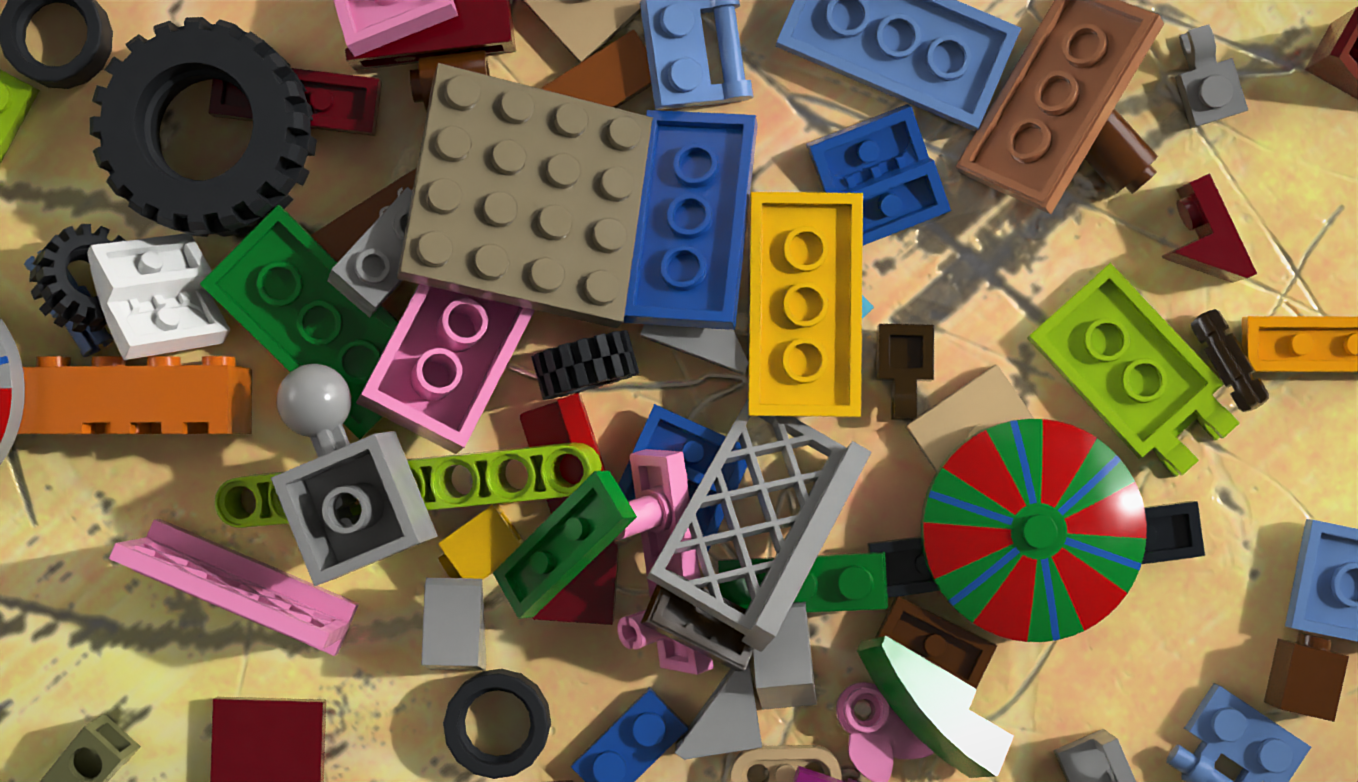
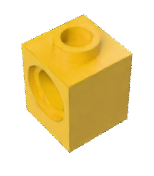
[438,503,524,580]

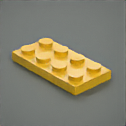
[748,192,863,417]

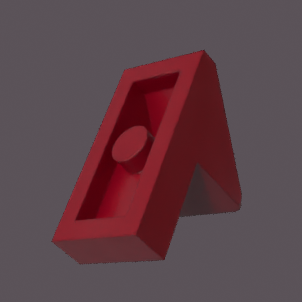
[1162,173,1257,283]

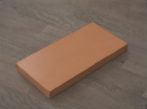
[955,0,1164,214]

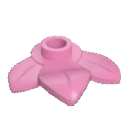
[836,682,934,782]

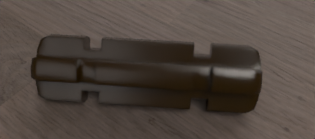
[1191,309,1269,412]

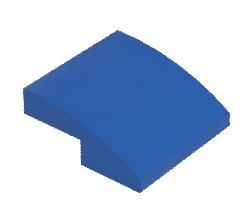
[806,104,951,246]
[618,404,747,552]

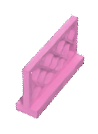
[109,519,359,656]

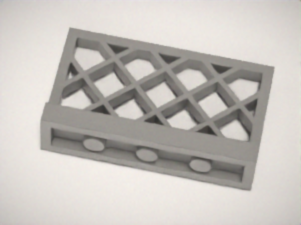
[647,399,871,652]

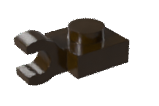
[876,324,934,420]

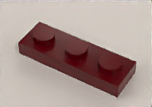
[208,68,382,136]

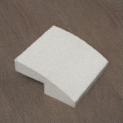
[87,233,230,360]

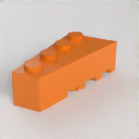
[17,356,252,434]

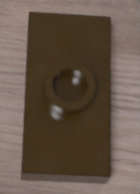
[641,570,754,672]

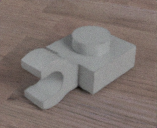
[1175,24,1248,129]

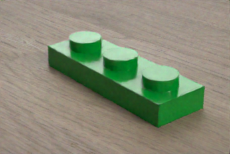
[493,471,637,619]
[718,552,888,612]

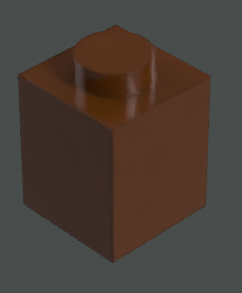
[1264,632,1349,722]

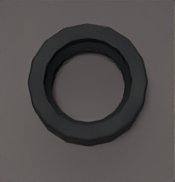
[0,0,113,89]
[443,669,551,779]

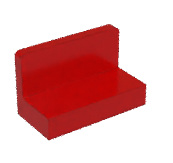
[520,393,606,514]

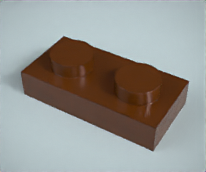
[875,596,998,689]

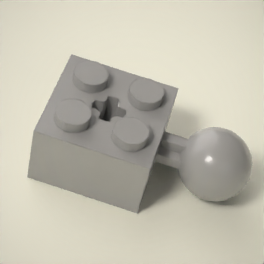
[271,364,438,586]

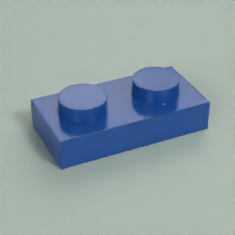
[571,687,688,782]

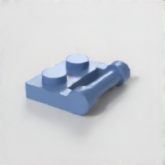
[640,0,754,110]

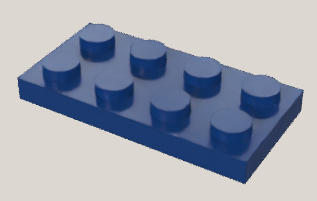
[624,110,758,330]

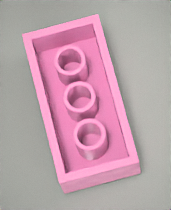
[356,284,535,454]

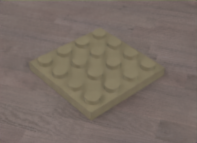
[397,63,653,328]

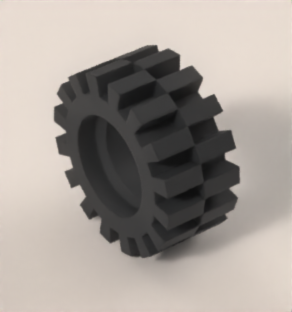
[29,224,126,333]
[531,330,639,400]

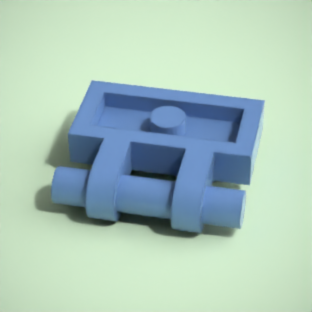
[1166,683,1311,782]

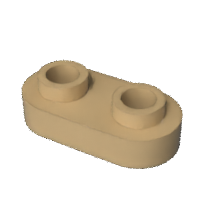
[730,745,842,782]

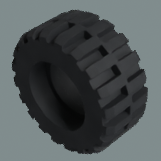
[90,17,317,237]

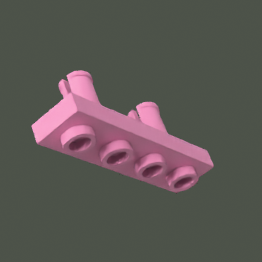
[614,449,713,675]

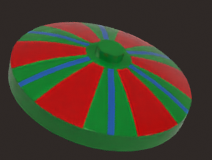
[921,419,1146,642]

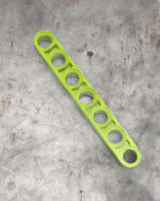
[214,442,602,528]

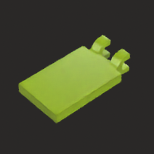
[1027,263,1240,477]

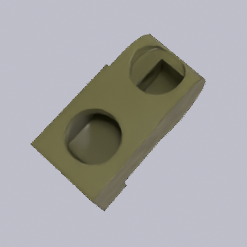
[40,714,141,782]

